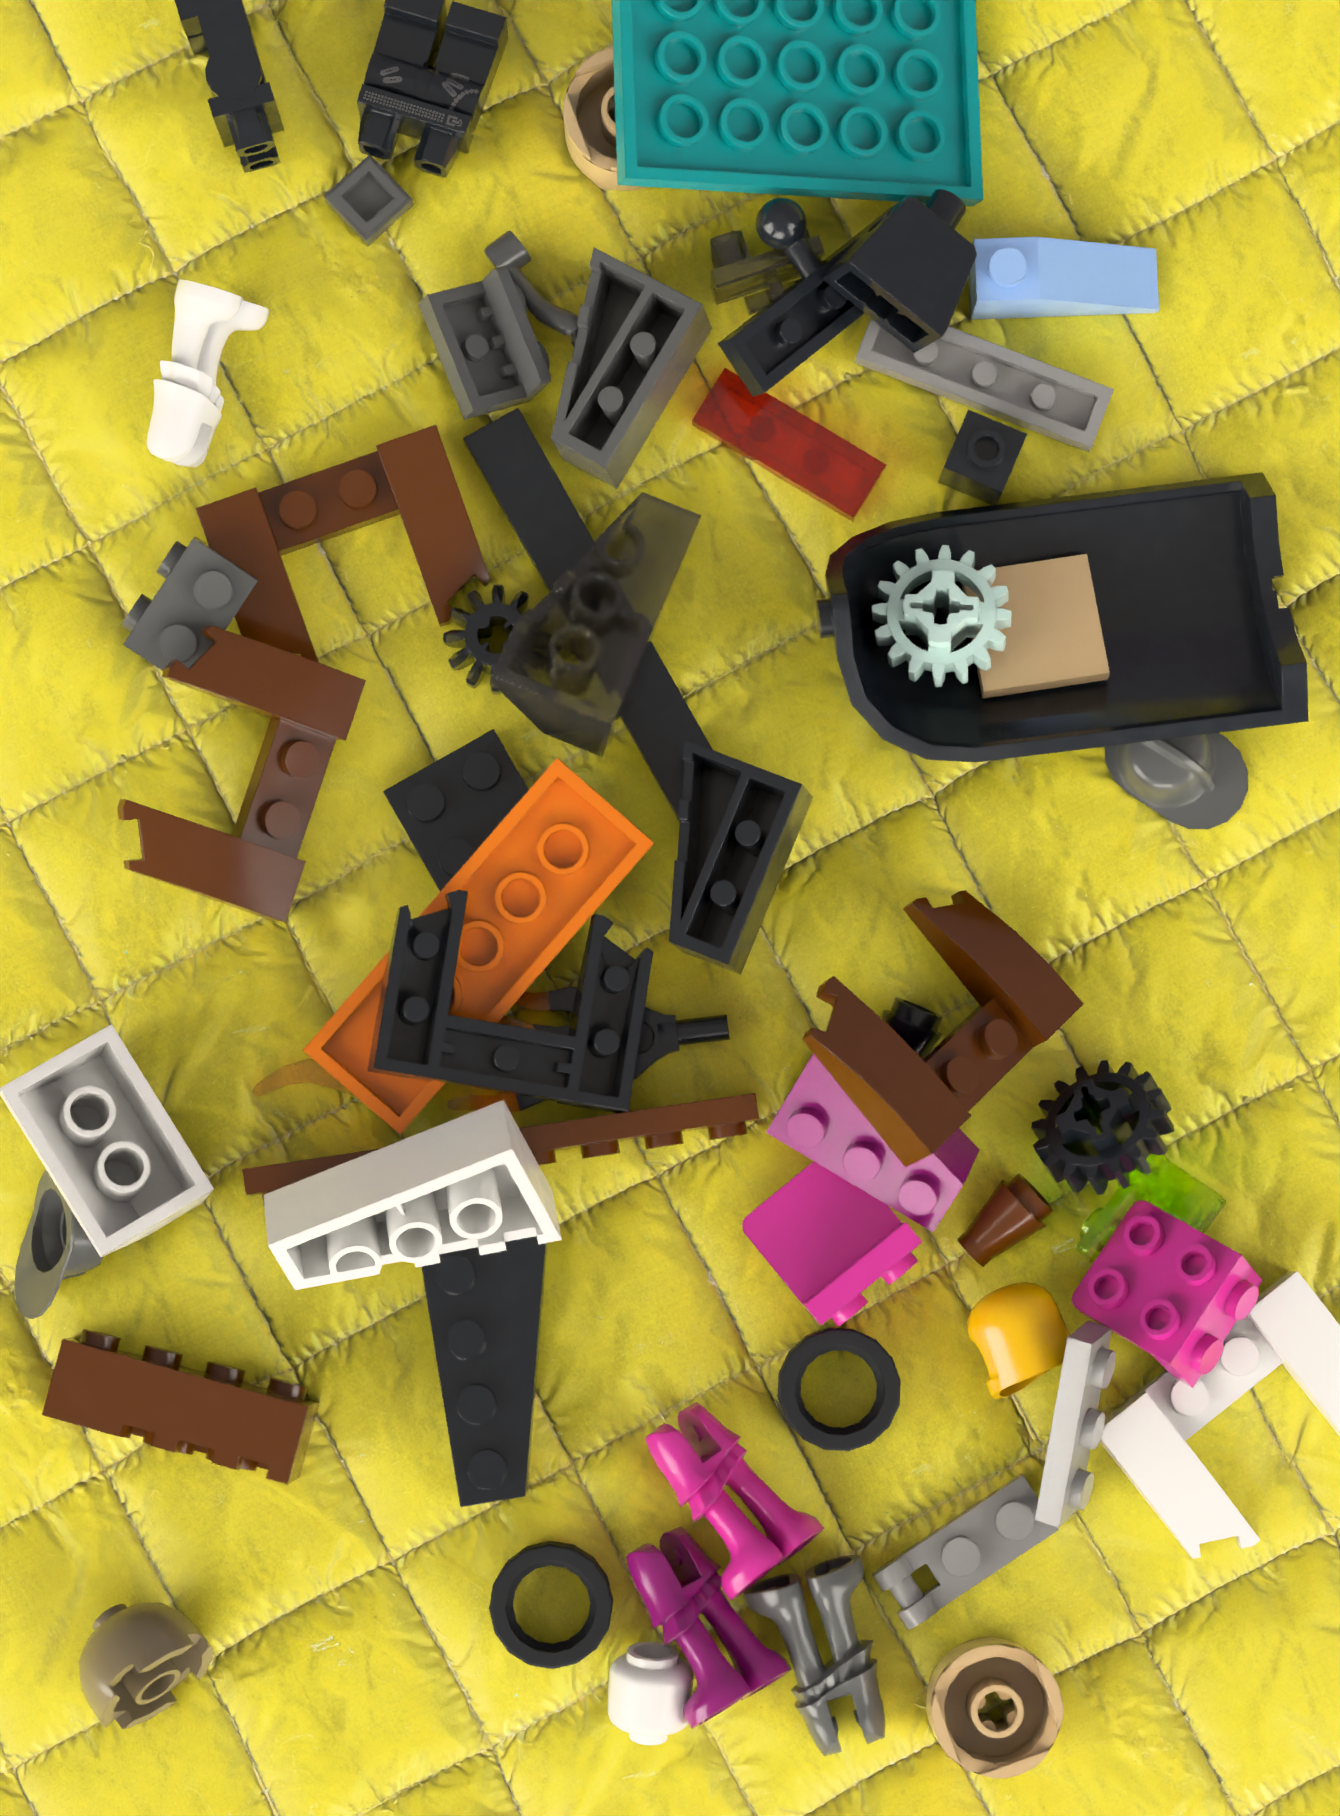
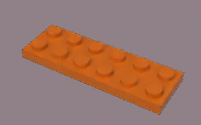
[303,758,655,1134]

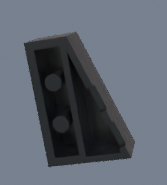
[669,739,813,975]

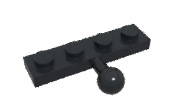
[718,198,877,396]

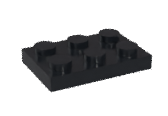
[383,729,528,892]

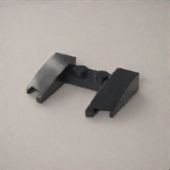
[367,890,653,1113]

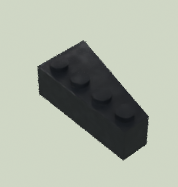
[421,1236,548,1507]

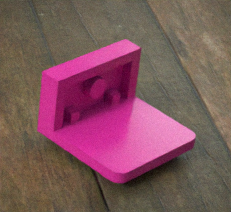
[742,1161,922,1326]
[1072,1200,1263,1388]

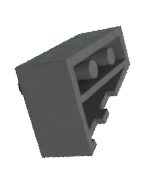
[551,248,712,489]

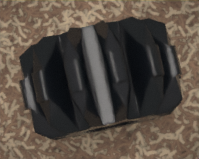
[443,585,552,695]

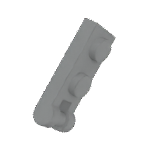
[872,1474,1059,1630]

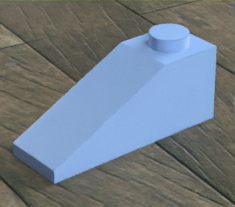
[969,237,1159,320]

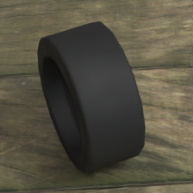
[777,1328,901,1451]
[489,1541,613,1669]

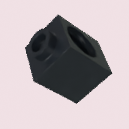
[938,409,1027,505]

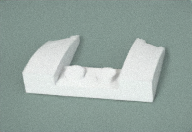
[1100,1271,1340,1559]

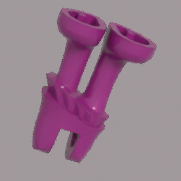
[626,1526,792,1729]

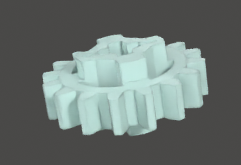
[872,545,1012,687]

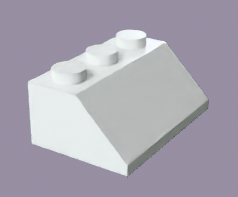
[0,1024,214,1257]

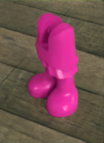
[645,1402,824,1600]

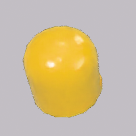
[968,1282,1070,1400]

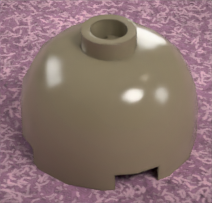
[79,1603,213,1729]

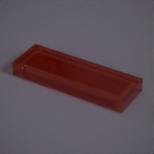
[692,368,886,522]

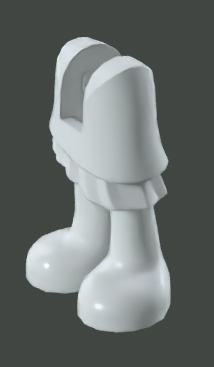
[147,279,270,468]

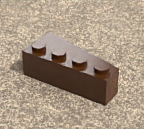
[42,1329,320,1484]

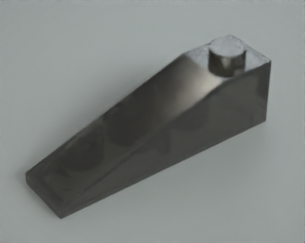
[490,492,701,757]

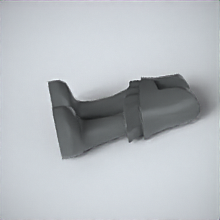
[744,1555,886,1756]

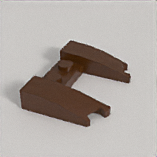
[196,425,491,663]
[117,625,366,922]
[803,890,1084,1167]

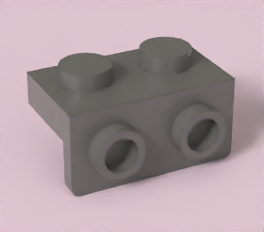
[418,266,551,420]
[121,536,258,671]

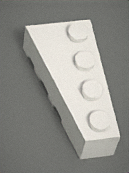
[263,1100,562,1290]

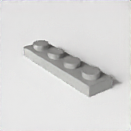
[854,319,1114,452]

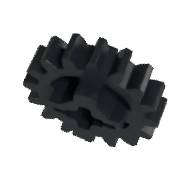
[1031,1060,1174,1195]

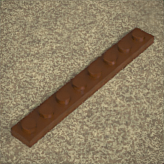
[242,1093,759,1205]

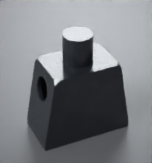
[822,189,977,353]

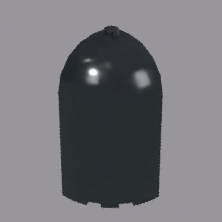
[816,472,1309,762]

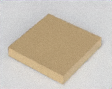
[961,554,1110,699]

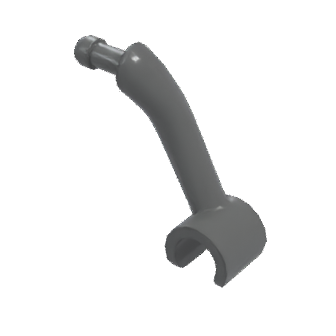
[484,230,579,347]

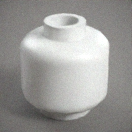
[607,1642,694,1745]

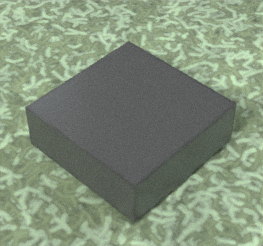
[324,155,414,246]

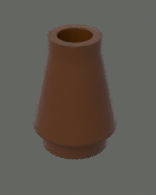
[957,1173,1054,1267]

